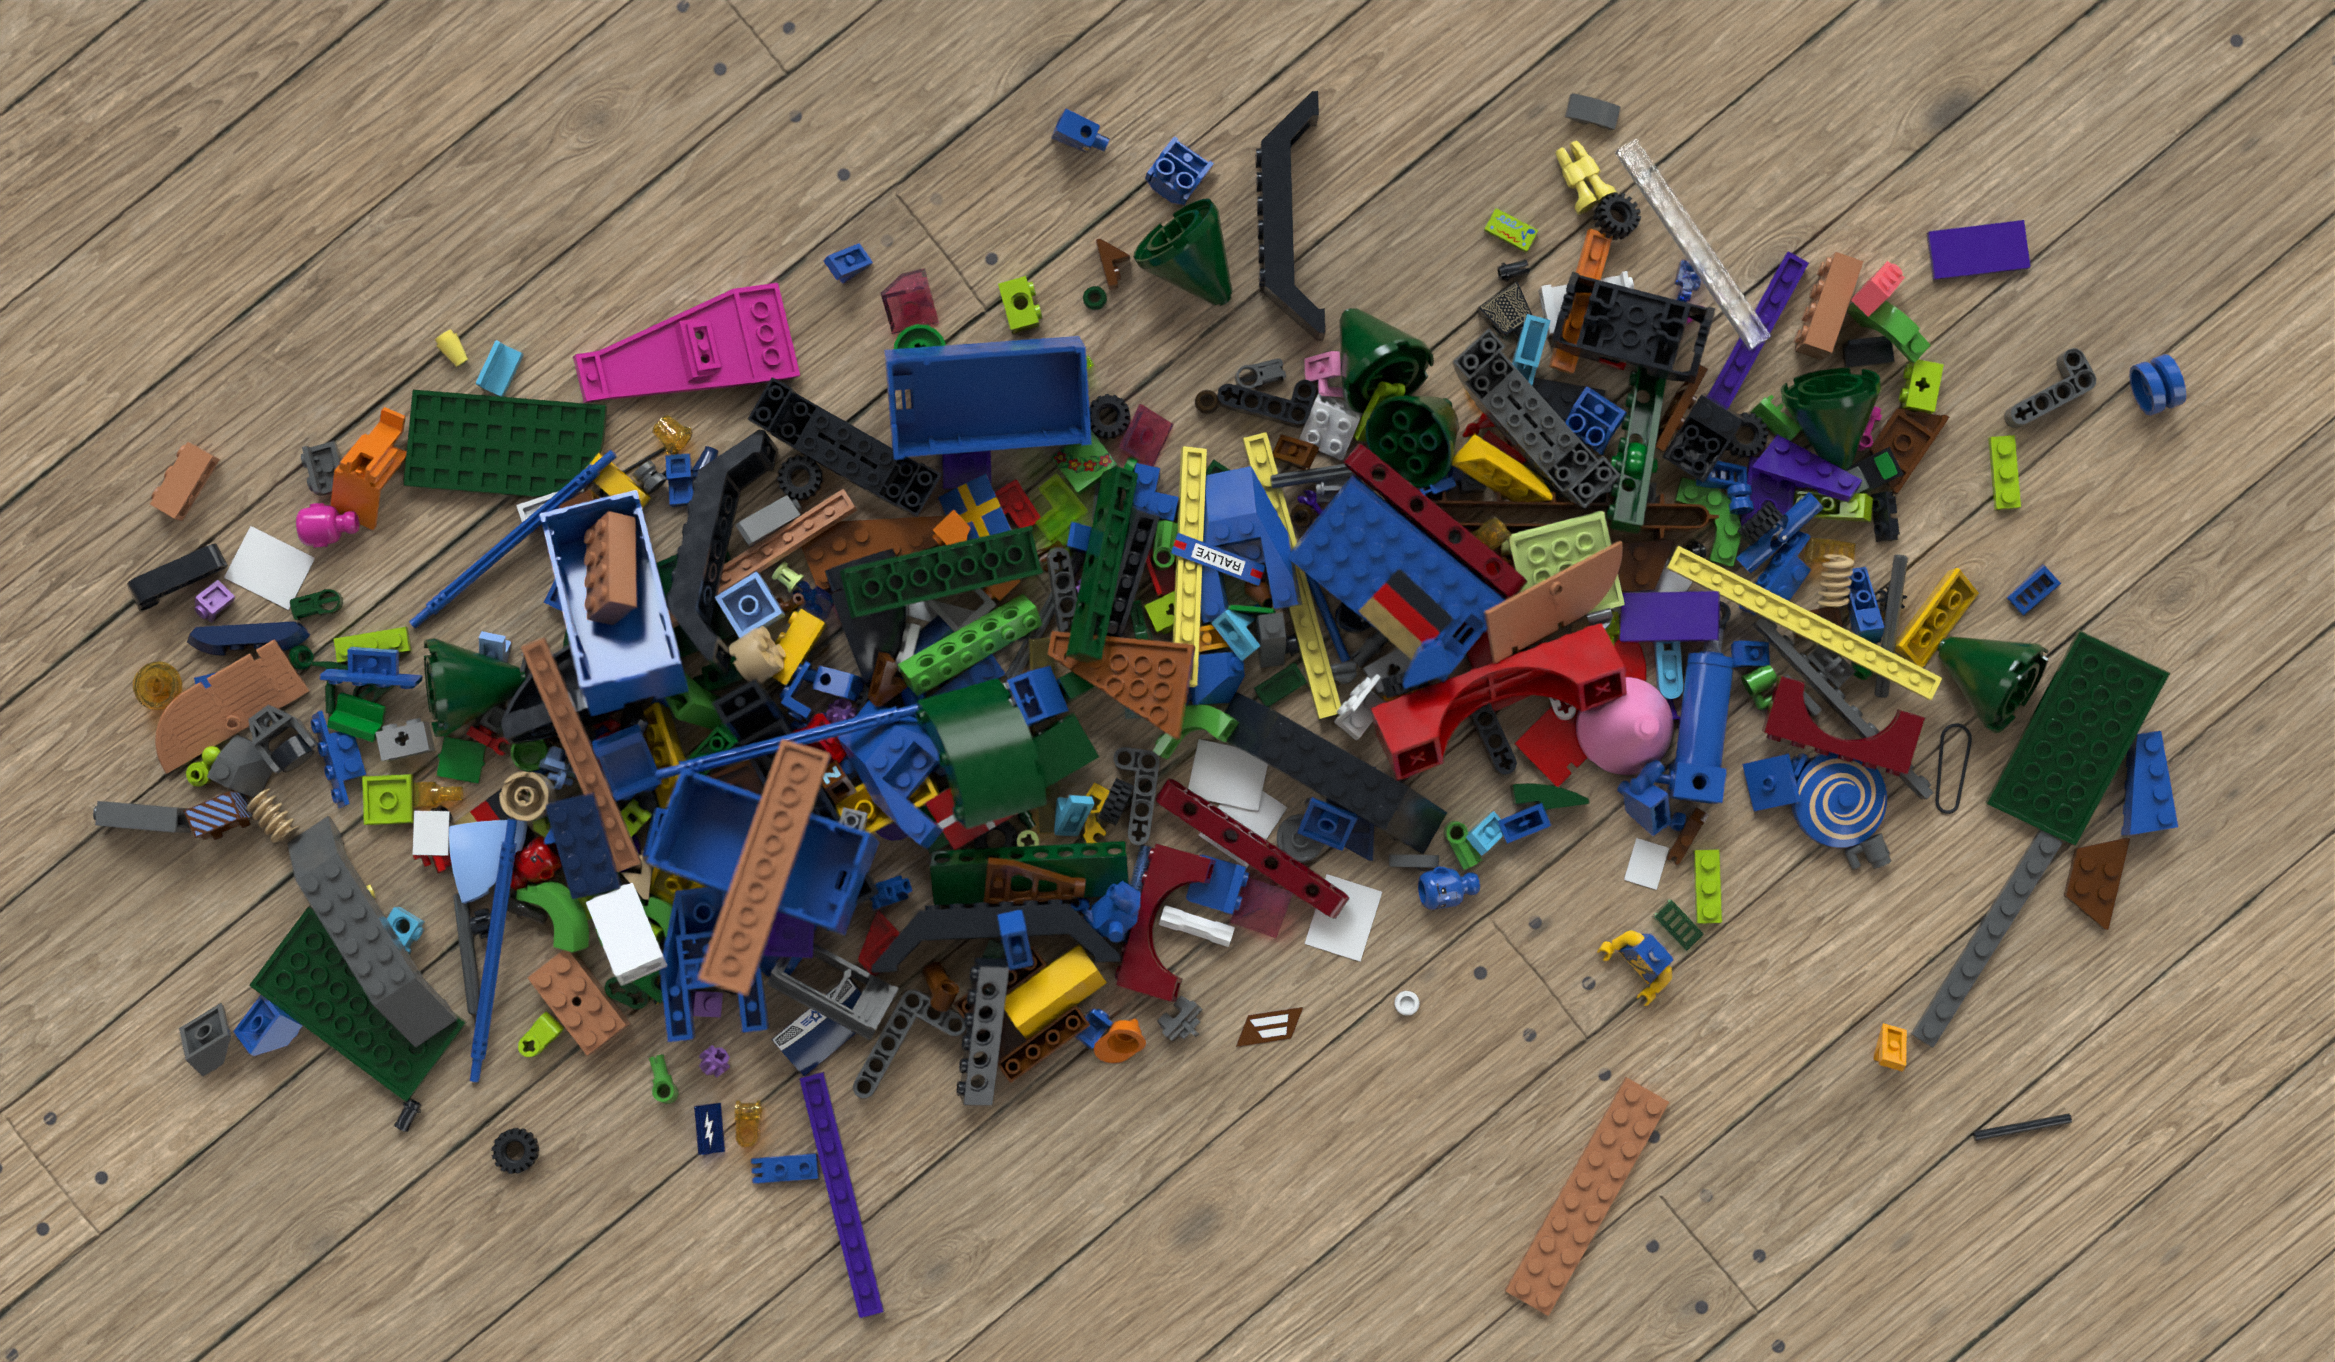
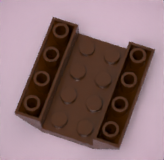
[953,945,1090,1083]

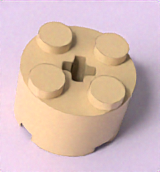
[729,626,786,684]
[500,772,556,821]

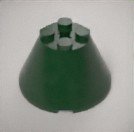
[1366,396,1460,488]

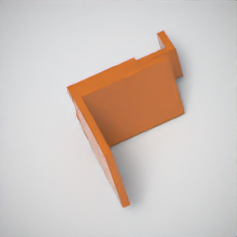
[330,407,407,530]

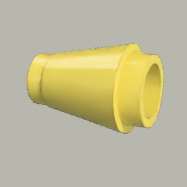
[435,329,468,367]

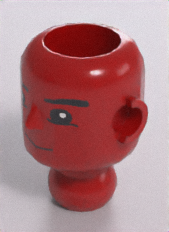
[510,836,562,891]

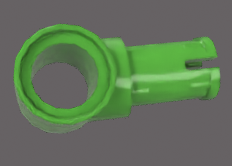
[649,1054,679,1104]

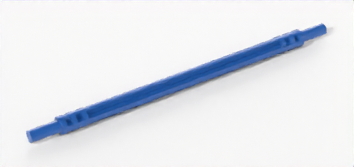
[409,450,617,628]
[656,704,919,780]
[470,818,518,1082]

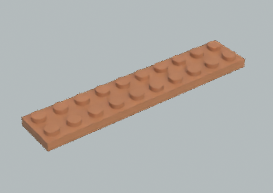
[698,739,831,995]
[1505,1077,1669,1316]

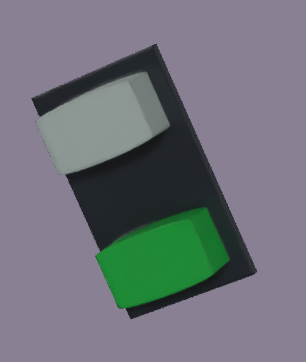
[1846,446,1904,494]

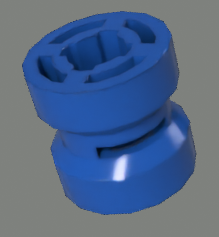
[1727,484,1754,515]

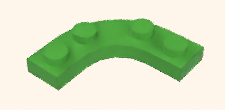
[1674,477,1741,567]

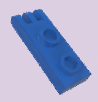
[751,1153,819,1183]

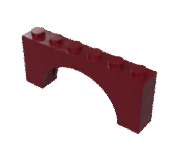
[1762,675,1925,777]
[1115,843,1216,1002]

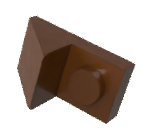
[1096,239,1131,290]
[1272,434,1319,470]
[868,652,907,707]

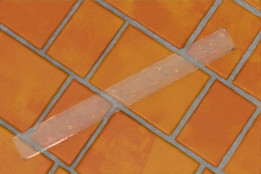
[1615,139,1771,351]

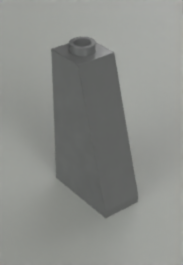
[93,801,191,833]

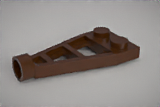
[984,858,1085,905]

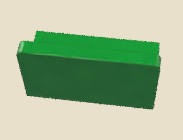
[327,692,386,742]

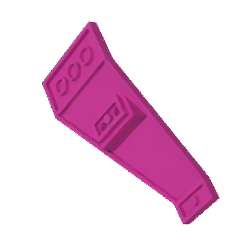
[573,283,800,403]

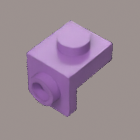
[690,990,723,1017]

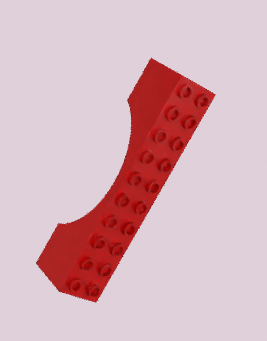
[1371,623,1627,781]

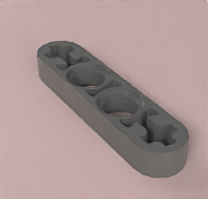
[1047,547,1077,632]

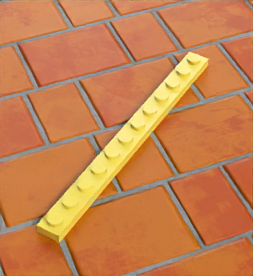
[1242,432,1341,719]
[1666,546,1942,700]

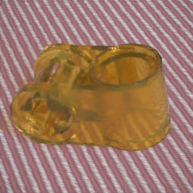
[735,1100,762,1148]

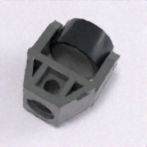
[248,705,318,774]

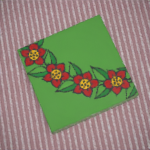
[1052,430,1118,495]

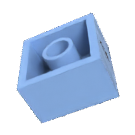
[715,571,786,638]

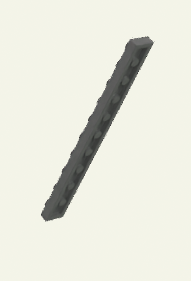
[1751,617,1934,800]
[1911,829,2063,1048]

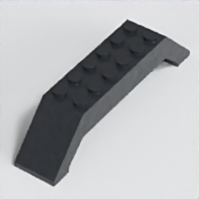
[1255,91,1325,341]
[666,430,778,676]
[712,678,879,906]
[1224,692,1448,855]
[872,899,1120,973]

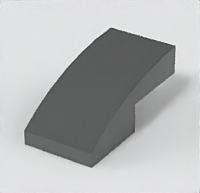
[1565,93,1621,131]

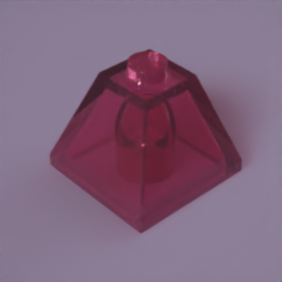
[881,268,939,334]
[1230,877,1293,938]

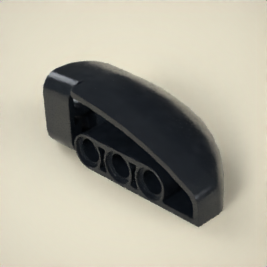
[825,549,908,686]
[501,644,631,744]

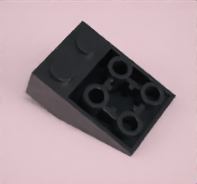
[1662,393,1746,483]

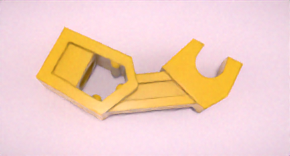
[1083,782,1110,843]

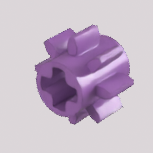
[826,699,857,723]
[699,1045,730,1078]

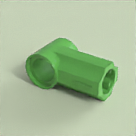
[1151,520,1178,571]
[1444,821,1482,870]

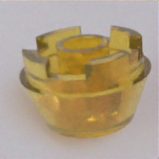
[132,661,182,710]

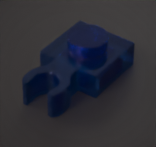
[793,580,834,621]

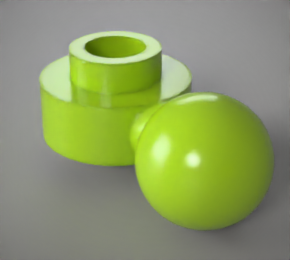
[186,746,221,787]

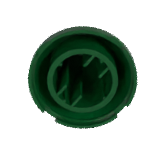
[1133,199,1233,306]
[1339,308,1434,413]
[1781,368,1881,471]
[1937,636,2049,733]
[424,638,526,737]

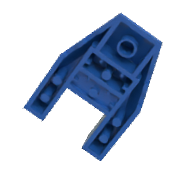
[1200,466,1302,623]
[838,700,943,849]
[660,887,769,1042]

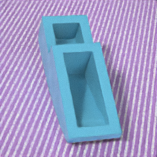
[1512,314,1551,385]

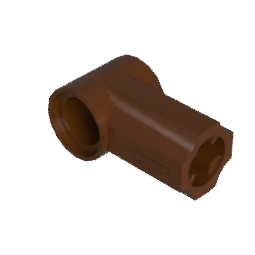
[922,962,959,1012]

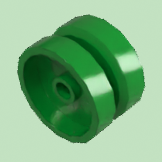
[894,324,946,349]

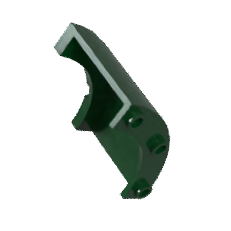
[915,678,1047,829]

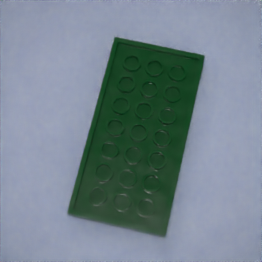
[1986,629,2170,846]
[249,906,467,1102]

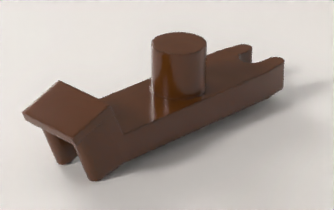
[1667,807,1709,865]

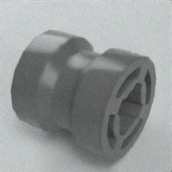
[632,460,667,494]

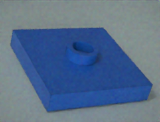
[1742,754,1801,811]

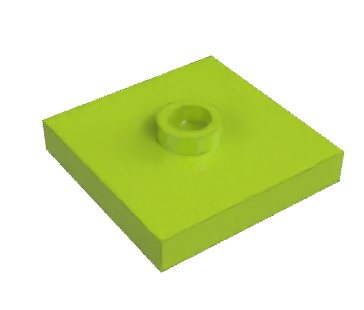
[362,774,414,825]

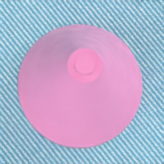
[1576,677,1674,775]

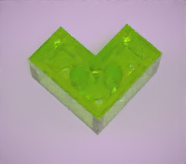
[1035,473,1089,544]

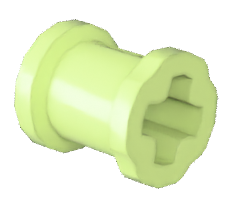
[771,561,804,593]
[1017,830,1040,847]

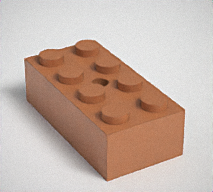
[1793,252,1864,360]
[584,512,636,625]
[528,950,631,1056]

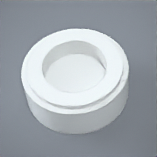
[1394,991,1419,1016]

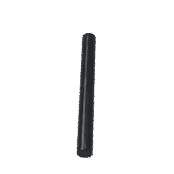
[1973,1113,2072,1141]

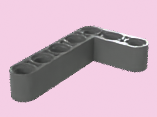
[853,989,967,1098]

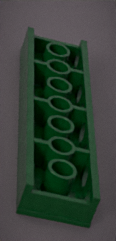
[840,525,1043,619]
[919,712,1099,854]
[930,841,1129,905]

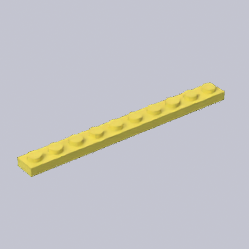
[1173,446,1207,687]

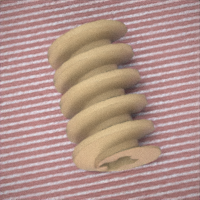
[1817,554,1854,607]
[246,789,300,843]

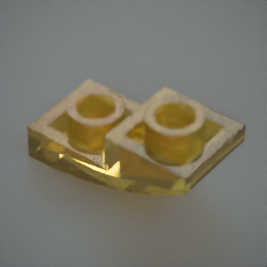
[1471,517,1512,550]

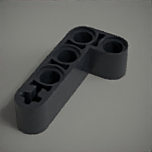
[1217,379,1316,428]
[127,543,228,611]
[1469,703,1517,775]

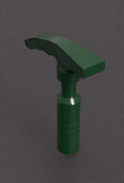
[312,661,348,714]

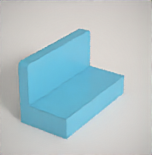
[476,340,524,397]

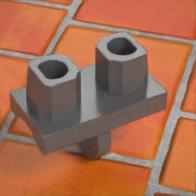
[1807,645,1856,688]
[1157,996,1203,1041]

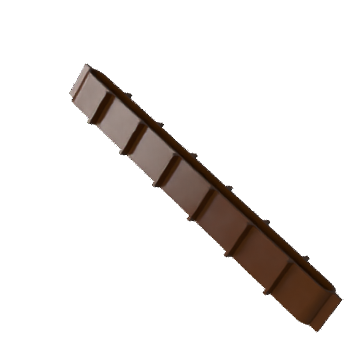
[1385,491,1719,541]

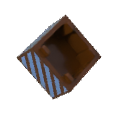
[184,791,253,840]

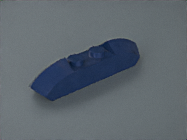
[187,621,311,656]

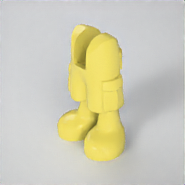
[1555,140,1616,215]

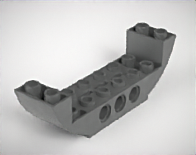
[1453,328,1620,508]

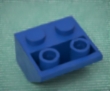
[1005,666,1069,727]

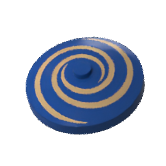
[1791,752,1887,848]

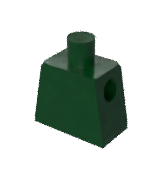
[693,656,749,691]
[1056,671,1096,704]

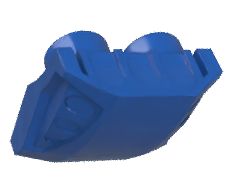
[1145,136,1214,205]
[1565,386,1627,455]

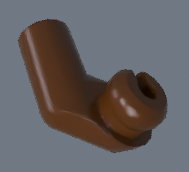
[776,593,804,613]

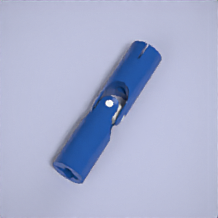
[1736,492,1824,574]

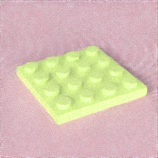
[1507,511,1625,613]

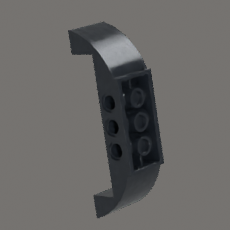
[747,377,942,517]

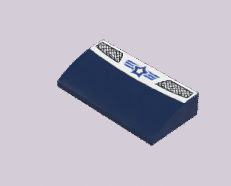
[772,977,862,1076]

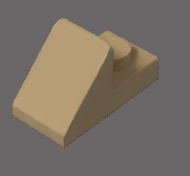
[619,850,652,900]

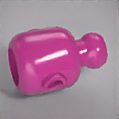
[296,503,360,548]

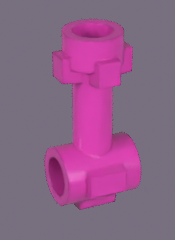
[1858,406,1882,451]

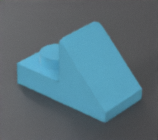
[1212,609,1261,661]
[1054,795,1094,836]
[1466,811,1503,856]

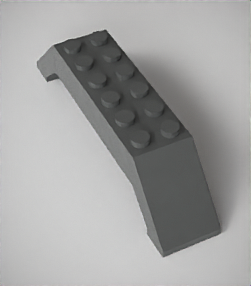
[287,816,458,1047]

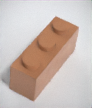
[150,442,220,521]

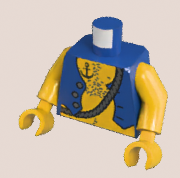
[1597,930,1674,1006]

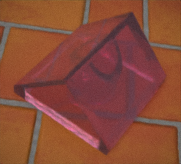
[1119,404,1174,466]

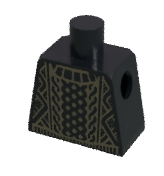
[1476,282,1532,341]

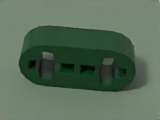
[604,977,650,1009]

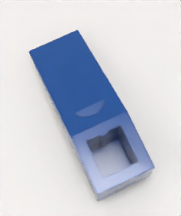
[1846,567,1885,644]

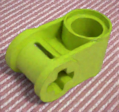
[518,1011,564,1057]

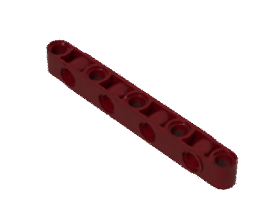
[1343,444,1528,599]
[1155,778,1350,919]

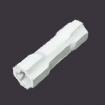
[1159,905,1235,947]

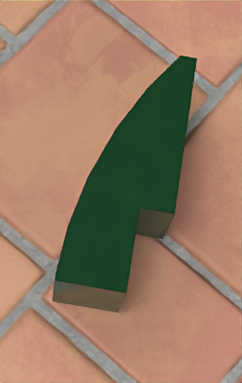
[1510,783,1590,810]

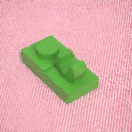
[1750,395,1801,441]

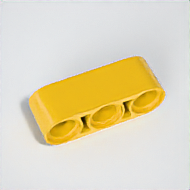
[585,453,652,509]

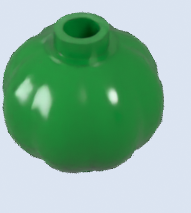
[1611,442,1658,488]

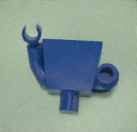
[1617,760,1686,837]
[1070,881,1141,942]

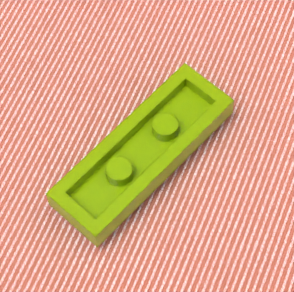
[1988,435,2021,510]
[334,627,411,663]
[1693,849,1722,923]

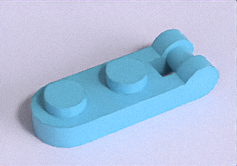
[1653,642,1683,699]

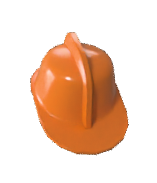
[1093,1018,1146,1063]

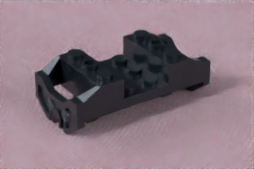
[1552,272,1716,384]

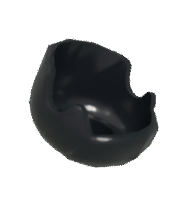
[1336,601,1371,634]

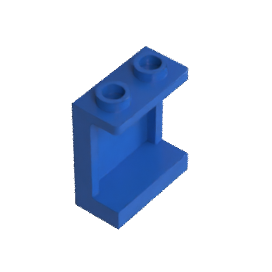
[592,724,662,801]

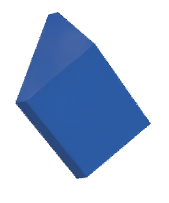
[1297,797,1358,851]

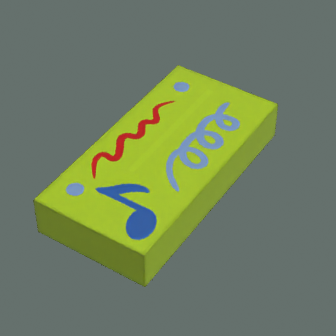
[1484,208,1538,253]

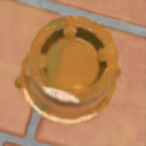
[652,415,693,455]

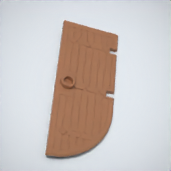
[1484,541,1622,664]
[155,639,309,774]

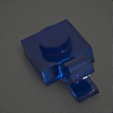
[1674,259,1705,302]

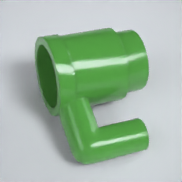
[1741,665,1777,710]

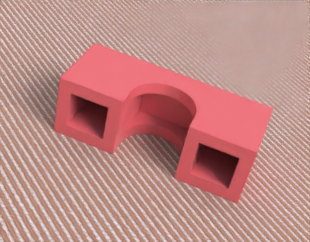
[1851,261,1905,317]

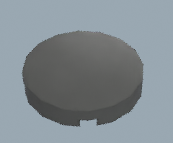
[1276,814,1324,863]

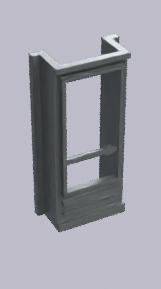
[767,943,899,1041]

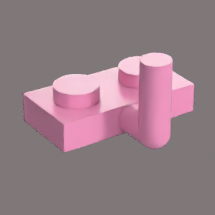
[1304,351,1343,397]

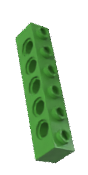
[897,594,1043,696]

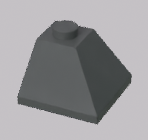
[207,734,273,798]
[179,1003,231,1076]

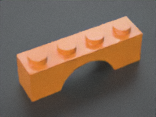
[931,510,1020,601]

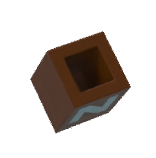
[822,760,857,804]

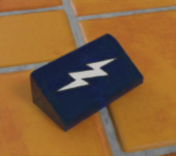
[694,1103,725,1155]

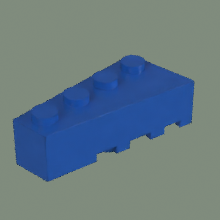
[2121,731,2178,835]

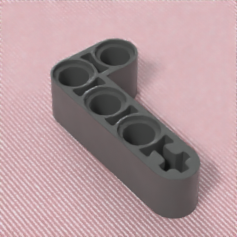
[2004,348,2097,428]
[1113,747,1160,845]

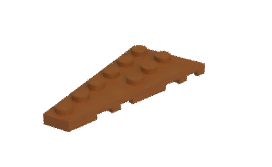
[801,516,945,592]

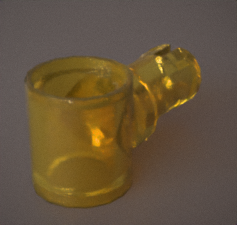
[414,782,464,807]

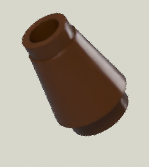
[1244,578,1273,608]

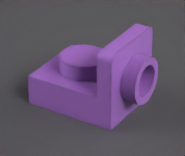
[194,580,235,623]

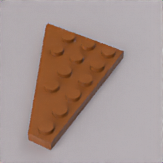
[1048,631,1196,740]

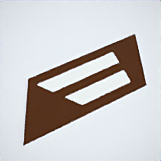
[1236,1007,1303,1047]

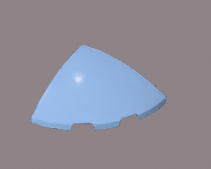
[449,820,527,904]

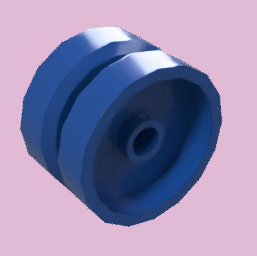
[2129,354,2187,416]

